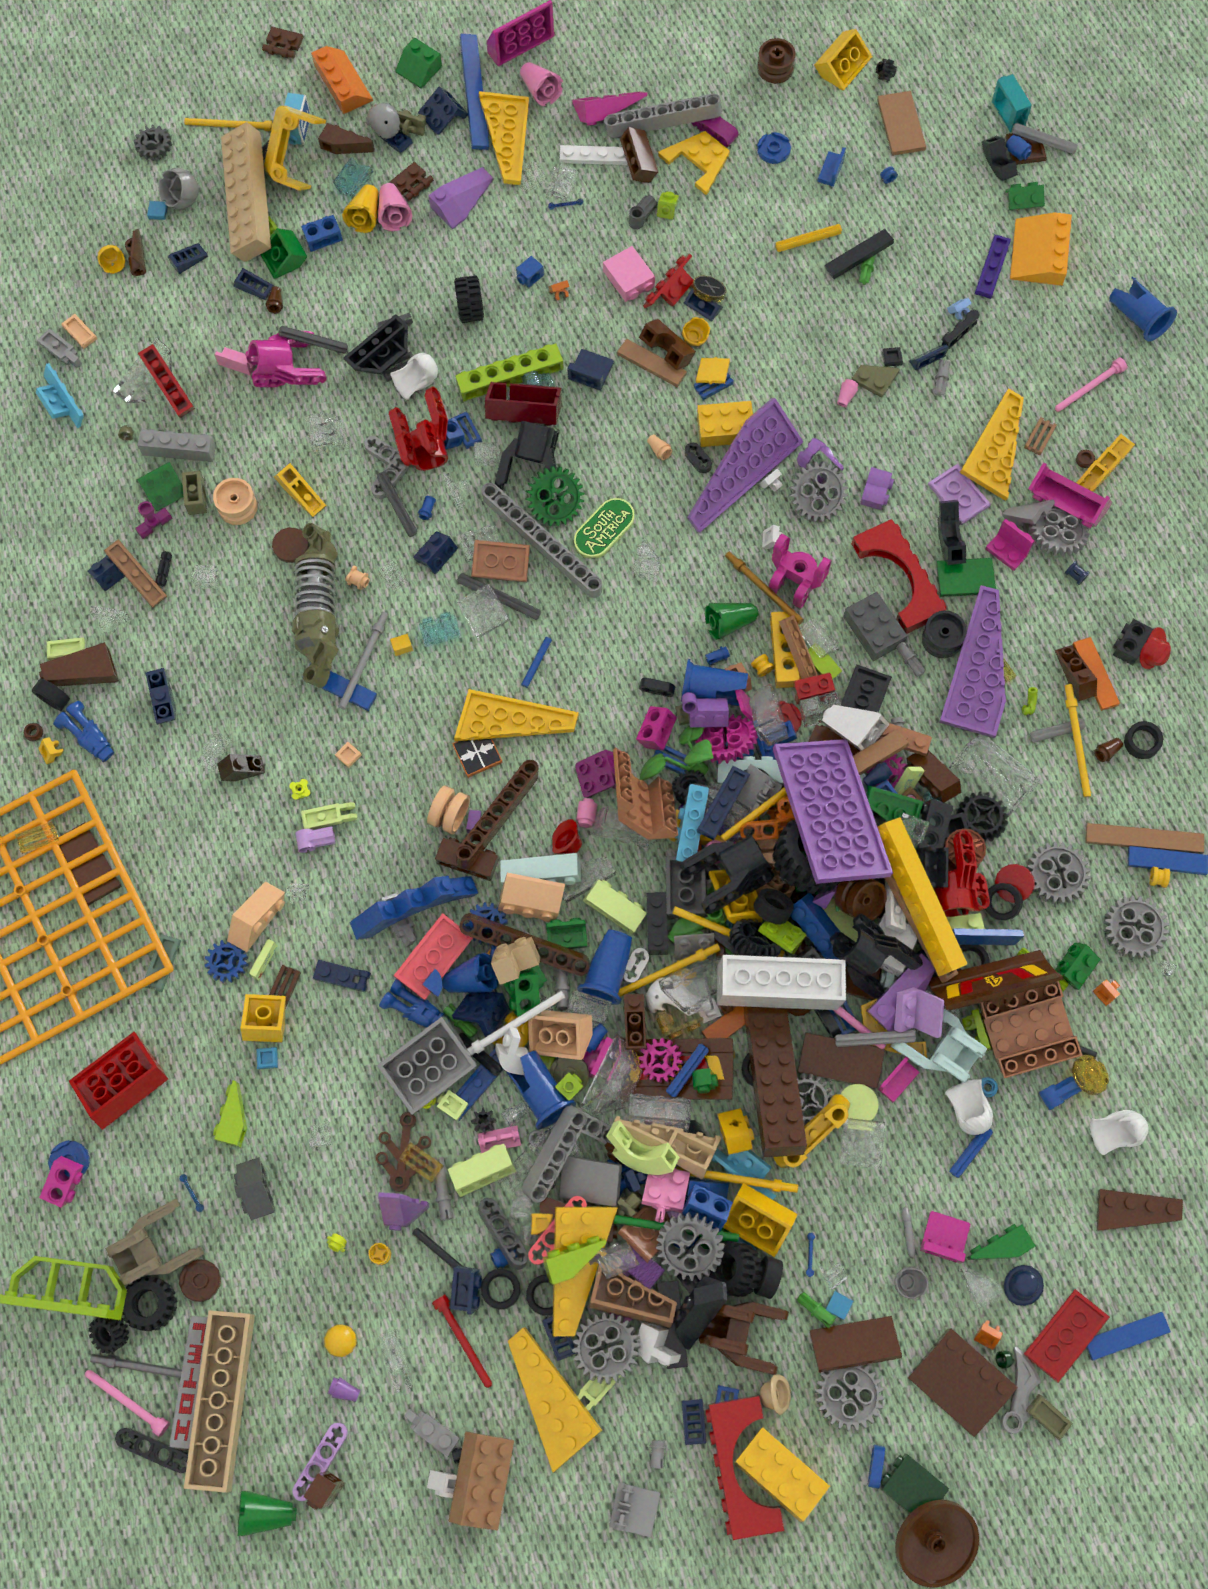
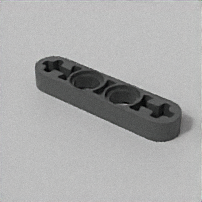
[478,1198,528,1270]

